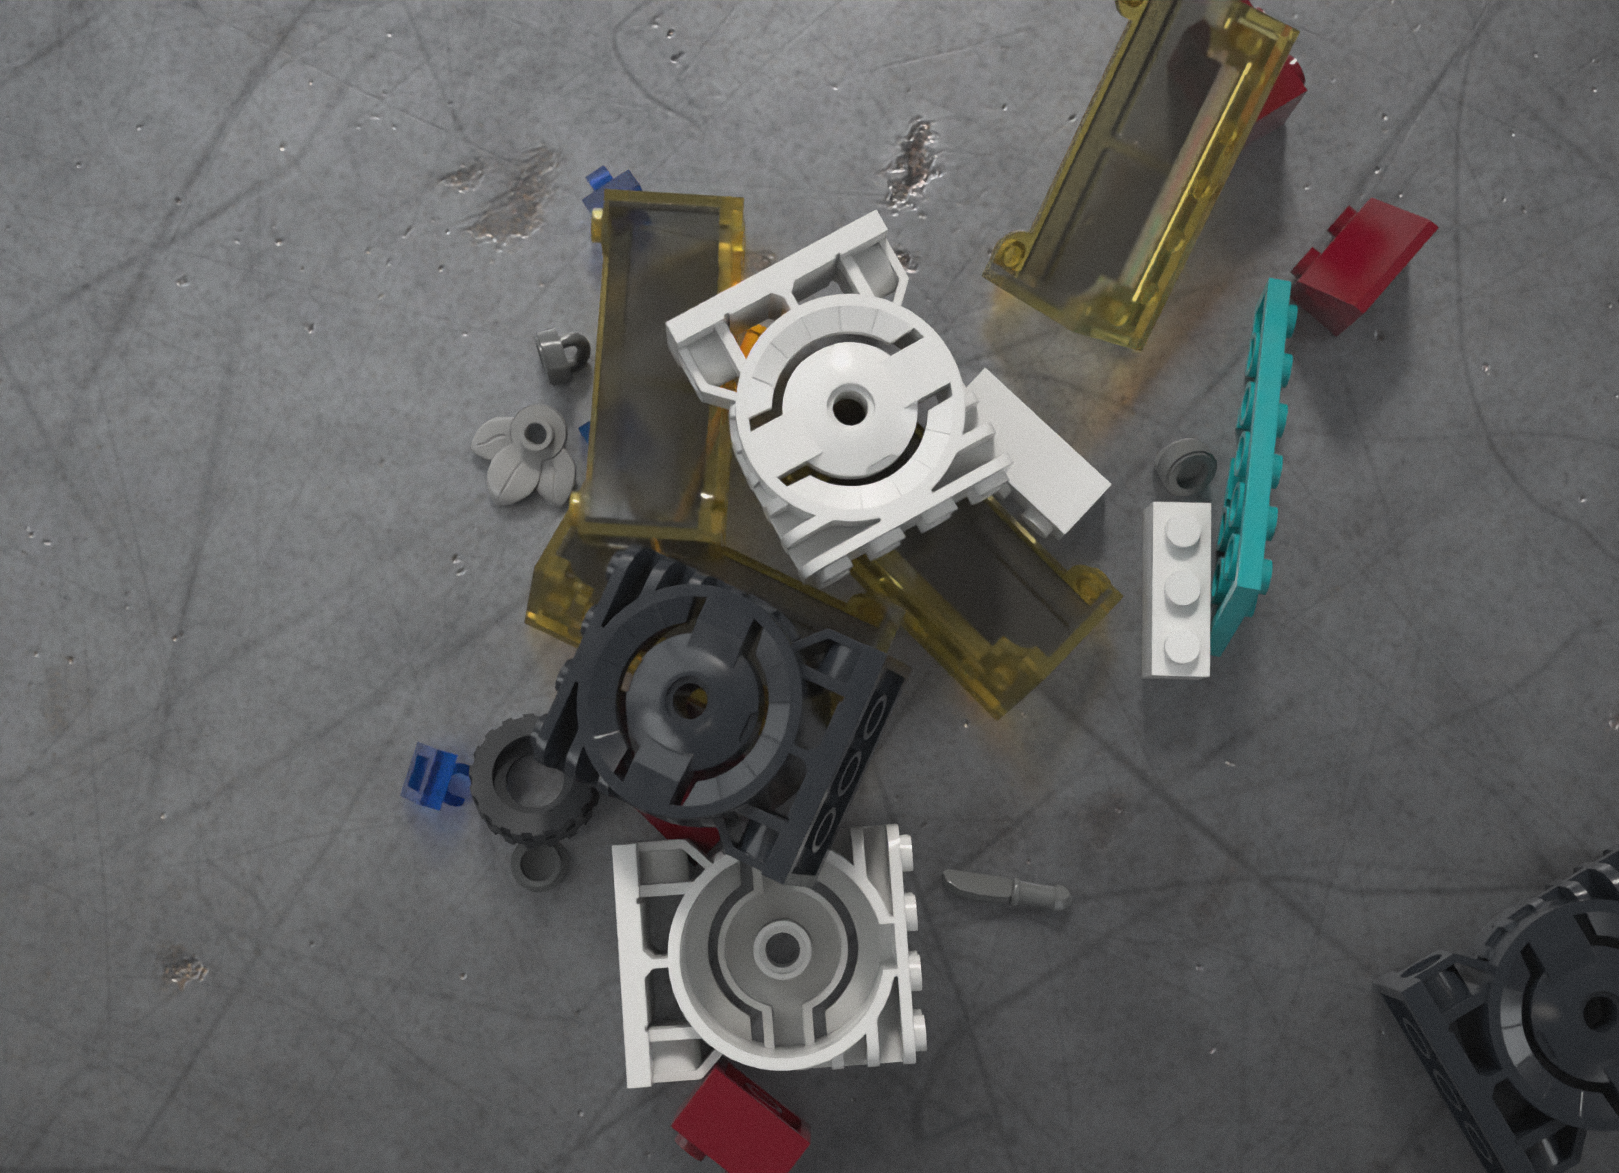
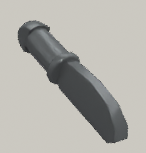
[942,869,1073,912]

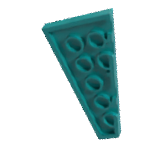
[1210,278,1298,657]

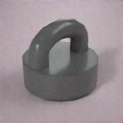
[534,327,591,387]
[1154,438,1217,496]

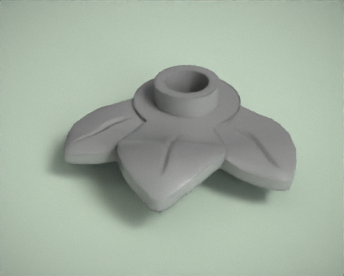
[470,404,576,508]

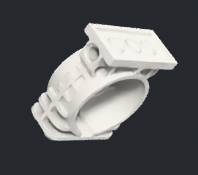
[665,209,1014,590]
[612,824,927,1089]

